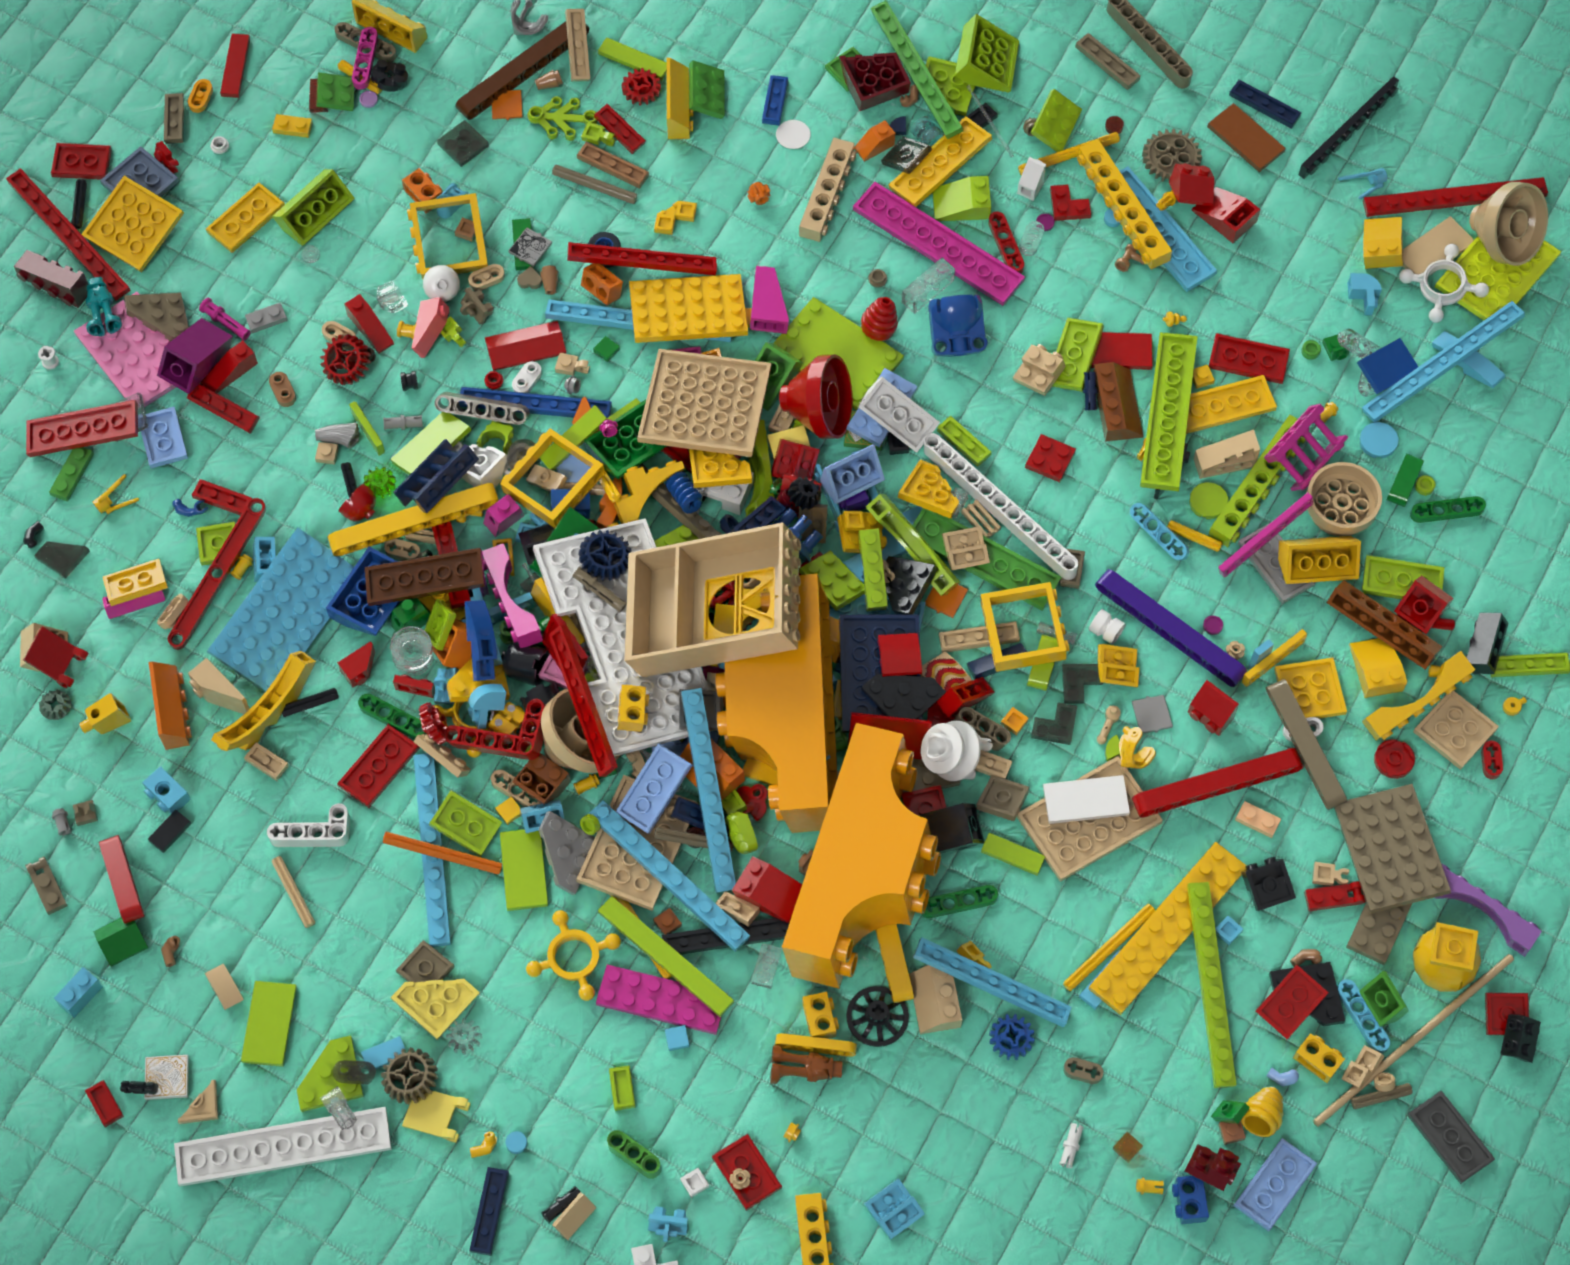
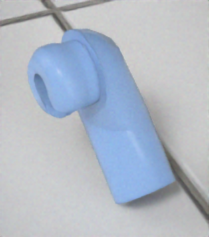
[1266,1068,1299,1087]

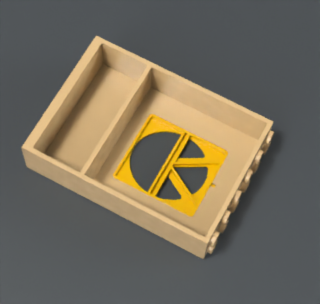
[625,523,801,677]

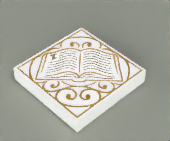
[144,1055,189,1100]

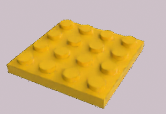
[81,176,184,273]

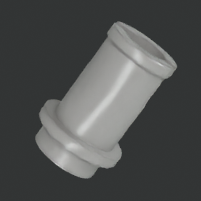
[52,808,71,836]

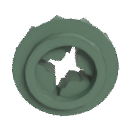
[39,689,71,720]

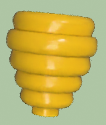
[1241,1087,1284,1137]

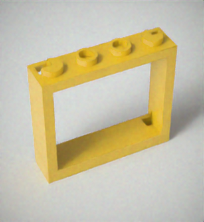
[407,193,488,280]
[500,428,605,528]
[981,582,1069,672]

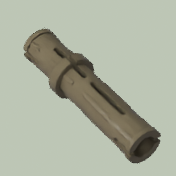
[572,567,627,613]

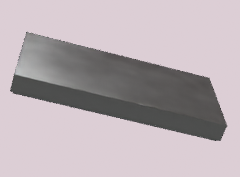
[1407,1091,1495,1184]

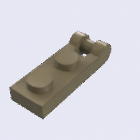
[25,856,68,915]

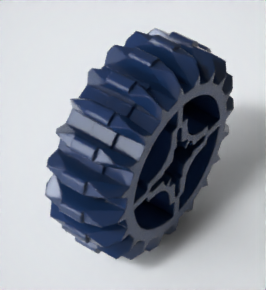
[578,530,632,582]

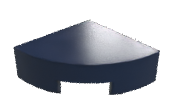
[890,116,906,135]

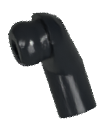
[23,521,44,549]

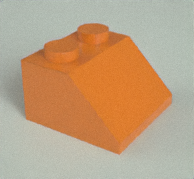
[432,618,472,669]

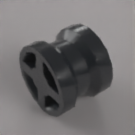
[400,371,418,391]

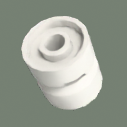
[1089,609,1126,645]

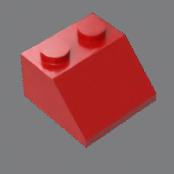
[1169,163,1214,207]
[1394,575,1454,634]
[1188,680,1239,736]

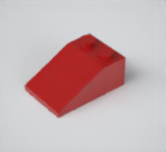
[732,856,802,924]

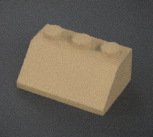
[909,965,962,1034]

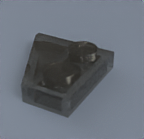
[34,541,90,579]

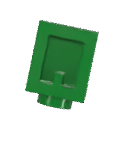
[1322,334,1351,361]

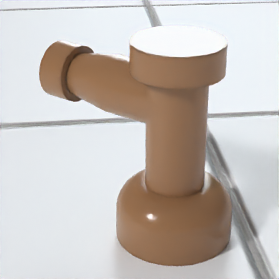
[1115,244,1144,272]

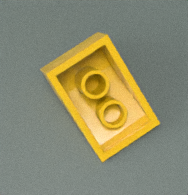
[1363,217,1403,269]
[1349,638,1407,698]

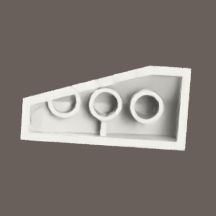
[453,442,507,487]

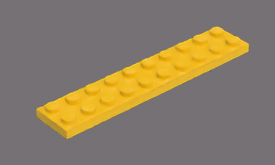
[1088,842,1247,1015]

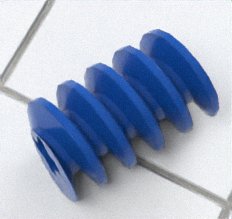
[665,471,702,514]

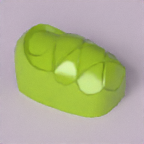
[725,811,758,854]

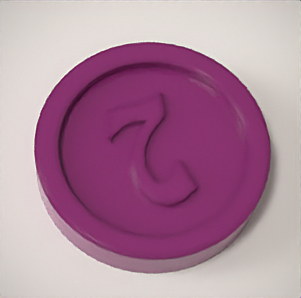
[1036,214,1055,231]
[1203,616,1223,635]

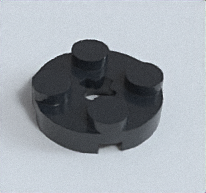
[371,60,408,92]

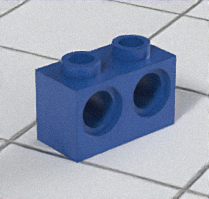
[1172,1176,1209,1224]

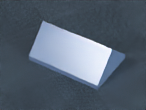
[820,444,885,504]

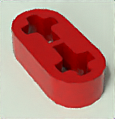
[1481,740,1503,780]

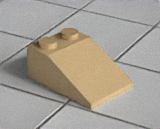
[188,658,250,714]

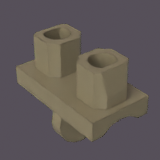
[460,287,494,325]

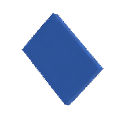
[1357,338,1418,394]

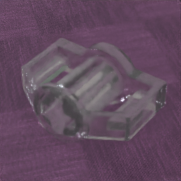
[376,280,408,313]

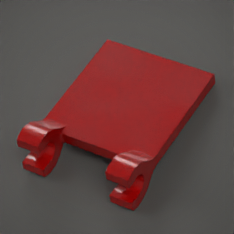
[23,626,89,688]

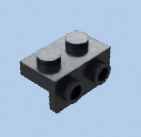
[1501,1014,1541,1063]

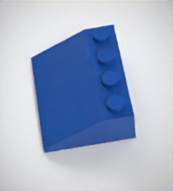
[326,546,400,636]

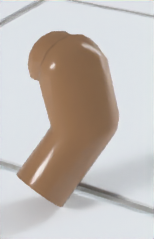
[900,85,919,107]
[161,936,180,967]

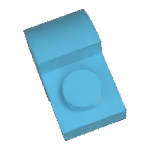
[1347,273,1382,315]
[468,684,506,729]

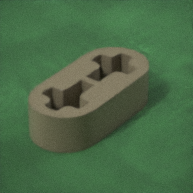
[1063,1057,1104,1084]

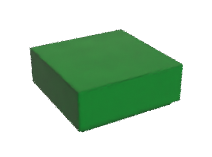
[593,336,620,362]

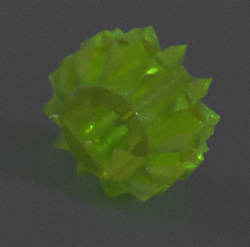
[364,466,396,499]

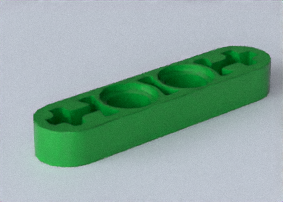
[1410,496,1486,523]
[358,694,427,739]
[921,885,998,918]

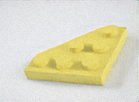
[391,979,480,1040]

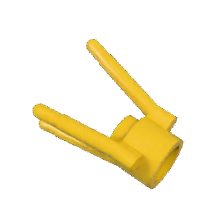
[92,474,139,514]

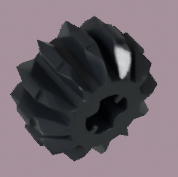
[787,477,822,510]

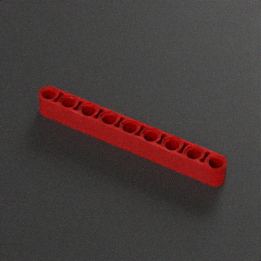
[1132,748,1304,818]

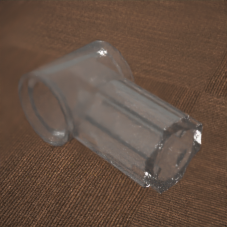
[320,1086,357,1130]

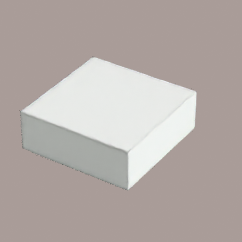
[680,1168,709,1198]

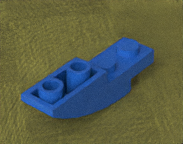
[464,600,497,681]

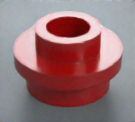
[484,371,503,390]

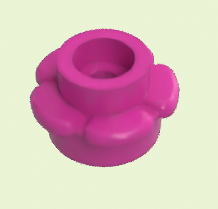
[599,420,618,437]

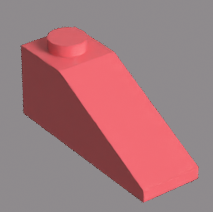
[412,297,449,358]

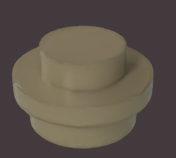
[869,269,887,287]

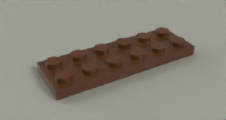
[365,548,485,606]

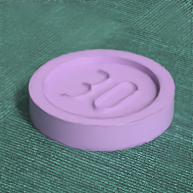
[359,91,378,108]

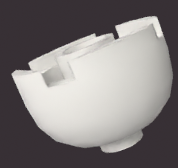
[423,265,460,302]

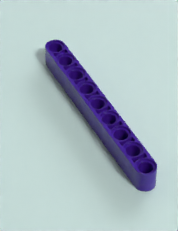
[1095,569,1247,687]

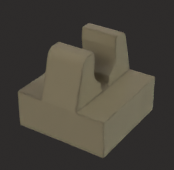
[73,800,98,826]

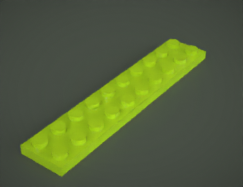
[1140,332,1198,491]

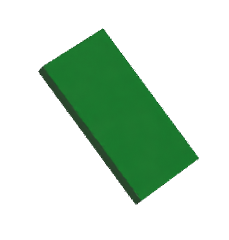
[530,507,600,576]

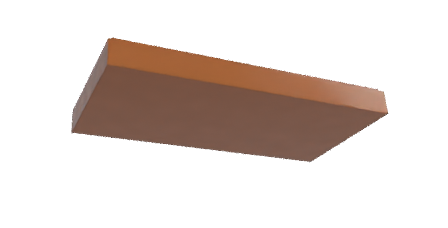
[1207,103,1286,172]

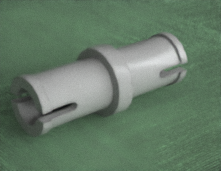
[383,415,423,430]

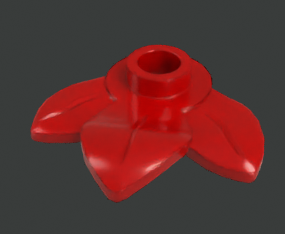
[736,784,768,822]

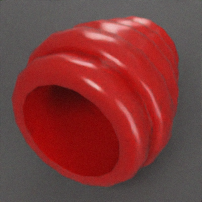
[861,297,898,341]

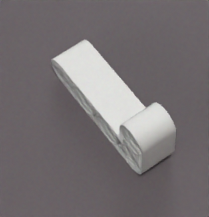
[267,803,350,847]

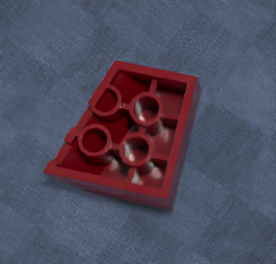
[839,53,911,111]

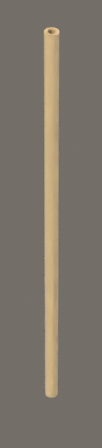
[1313,954,1514,1127]

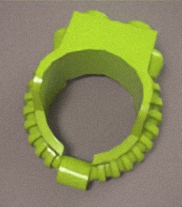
[476,421,514,455]

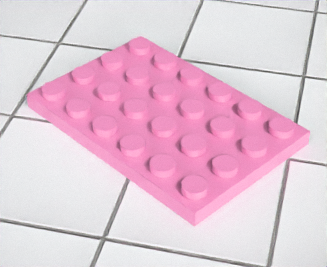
[74,292,176,411]

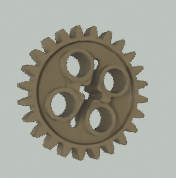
[1142,129,1202,182]

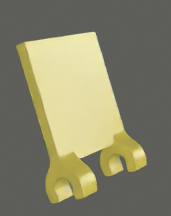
[402,1090,471,1143]

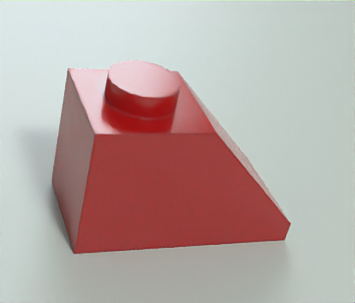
[337,641,375,688]

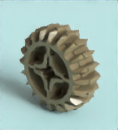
[381,1047,438,1105]

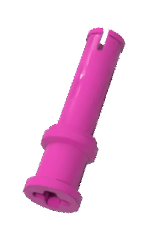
[199,297,251,341]

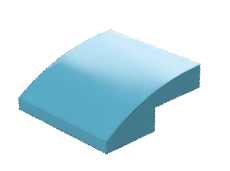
[863,1178,925,1239]

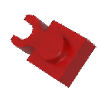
[154,141,179,174]

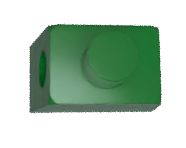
[391,598,430,640]

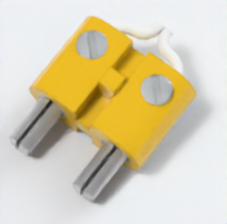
[488,701,536,736]

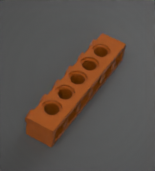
[1327,580,1443,670]

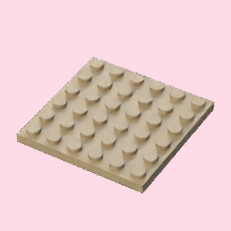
[637,349,771,457]

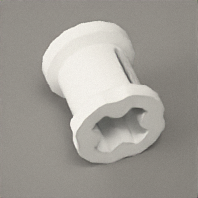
[38,346,59,370]

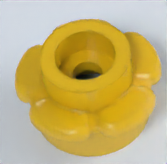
[783,1122,801,1142]

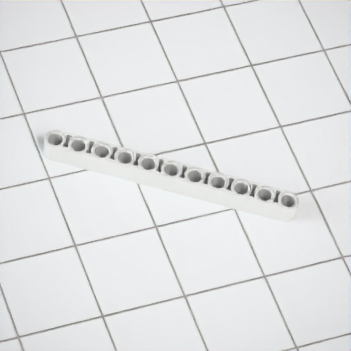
[924,433,1078,580]

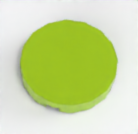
[1189,482,1228,519]

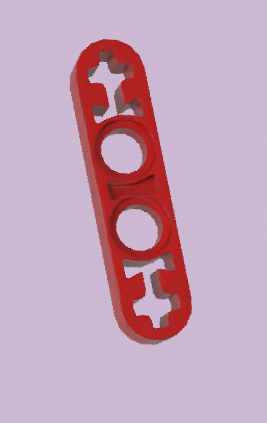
[988,211,1024,274]

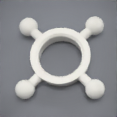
[1399,244,1489,323]

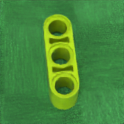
[1027,634,1058,691]

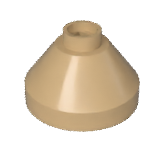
[1470,182,1548,266]
[541,689,620,773]

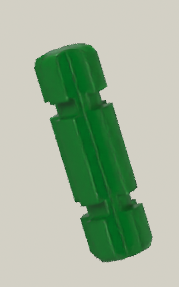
[769,477,782,495]

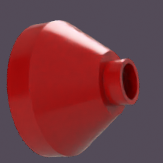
[779,354,853,439]

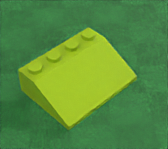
[955,14,1019,93]

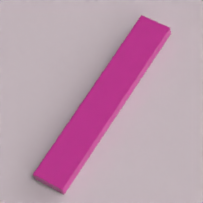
[1218,492,1313,577]

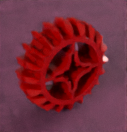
[320,334,371,385]

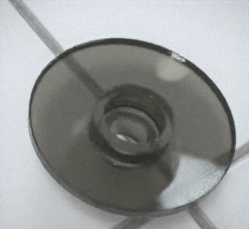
[507,439,541,477]

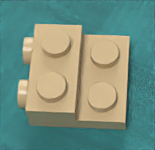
[1013,344,1066,396]

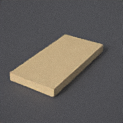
[1403,216,1474,283]

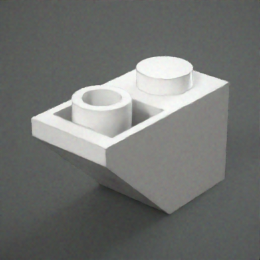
[1017,157,1046,201]

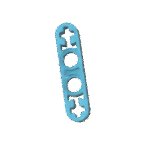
[1130,503,1189,561]
[1337,979,1390,1053]

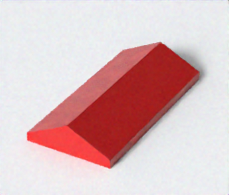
[485,321,566,371]

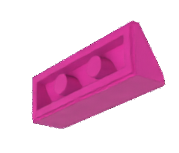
[102,590,165,619]

